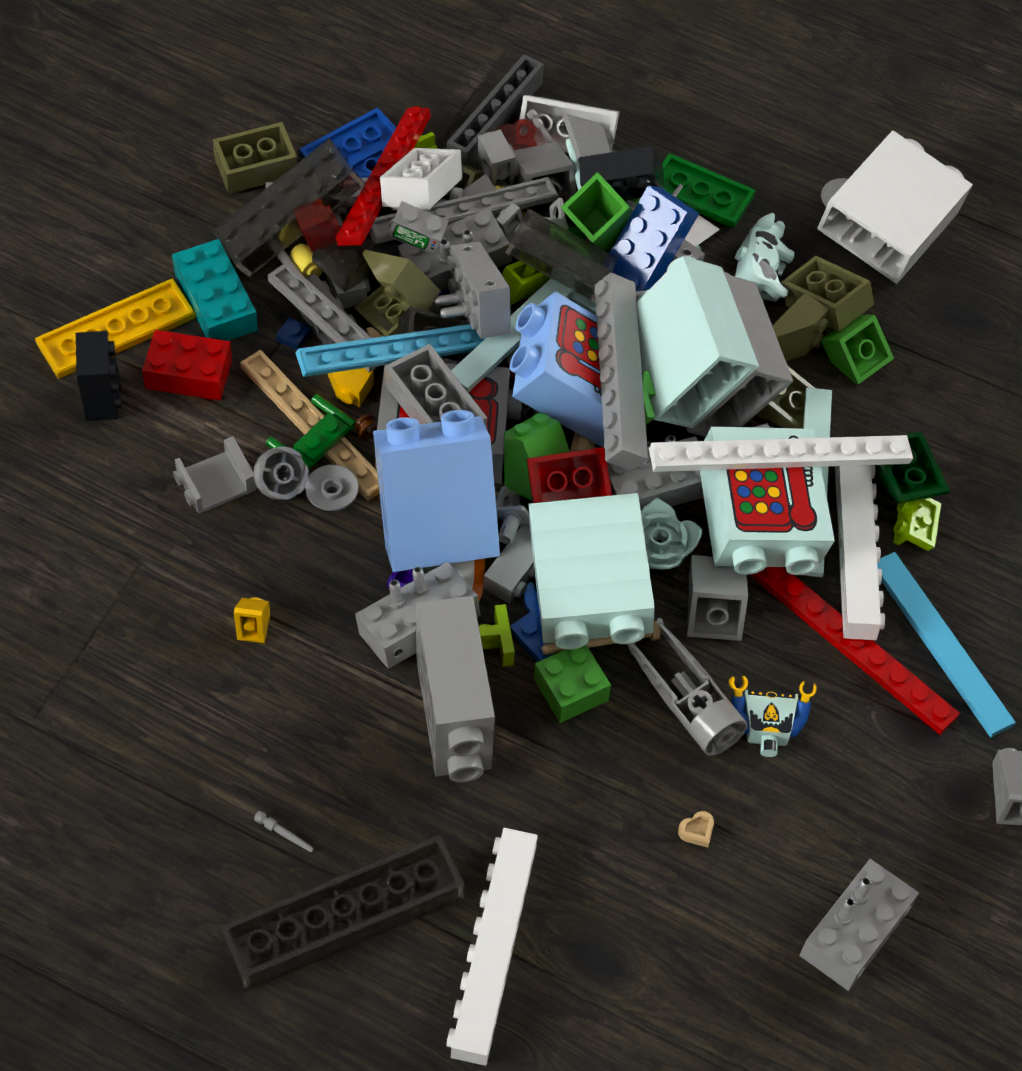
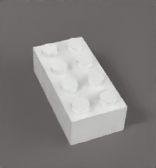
[380,148,462,211]

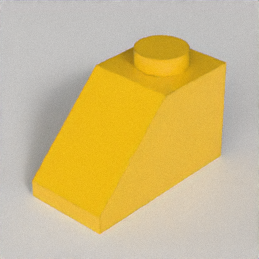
[327,368,374,407]
[234,597,270,643]

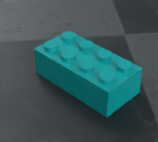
[172,239,258,341]

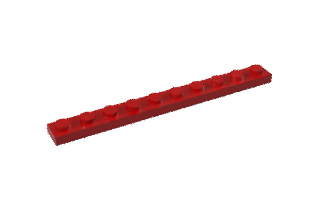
[336,106,431,246]
[748,567,960,735]

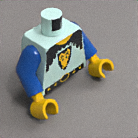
[729,676,817,757]

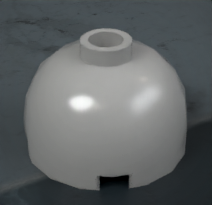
[253,447,309,500]

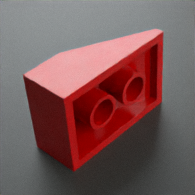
[526,447,612,503]

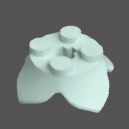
[641,497,702,570]

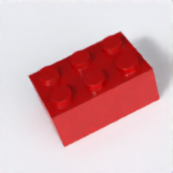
[142,330,232,401]

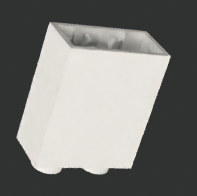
[817,130,973,284]

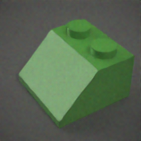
[821,315,894,384]

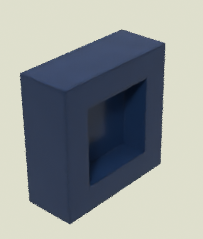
[276,318,311,350]

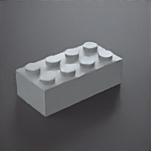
[385,344,487,429]

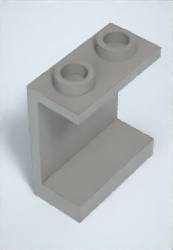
[173,436,257,514]

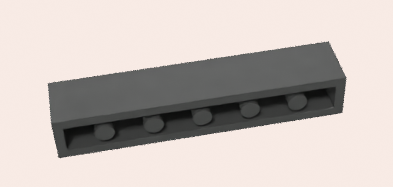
[446,54,544,166]

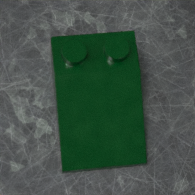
[875,431,950,504]

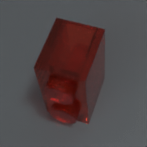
[293,198,340,252]

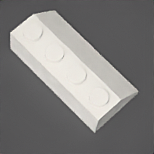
[515,95,620,153]

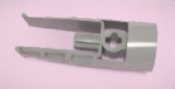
[627,618,748,756]

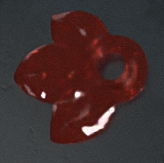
[496,119,538,151]

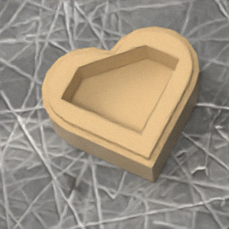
[678,811,714,847]

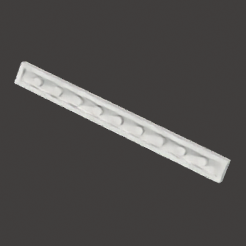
[649,435,913,472]

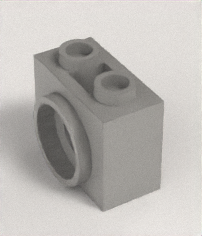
[477,129,519,187]

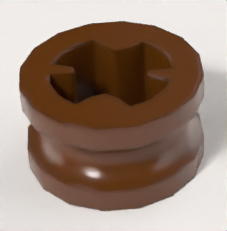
[354,414,378,439]

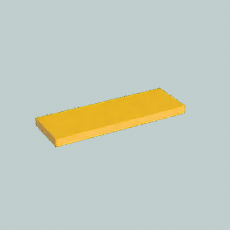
[35,278,196,379]

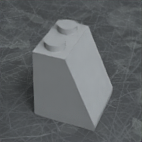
[514,142,576,217]
[687,555,748,641]
[992,748,1022,825]

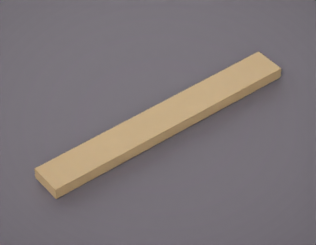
[240,350,380,501]

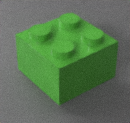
[534,645,611,723]

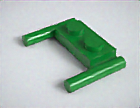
[266,394,356,471]

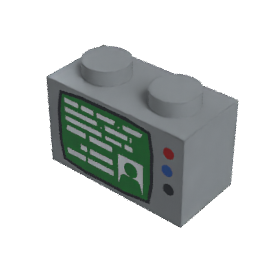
[387,201,449,255]

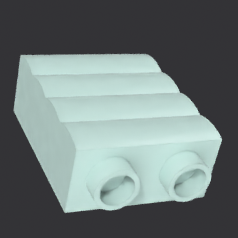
[529,493,654,650]

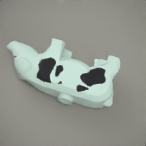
[735,213,794,302]

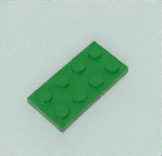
[662,153,756,229]

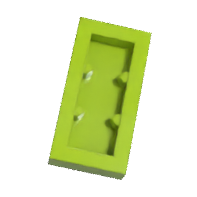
[479,604,515,667]

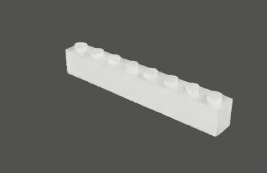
[835,465,885,640]
[446,828,538,1066]

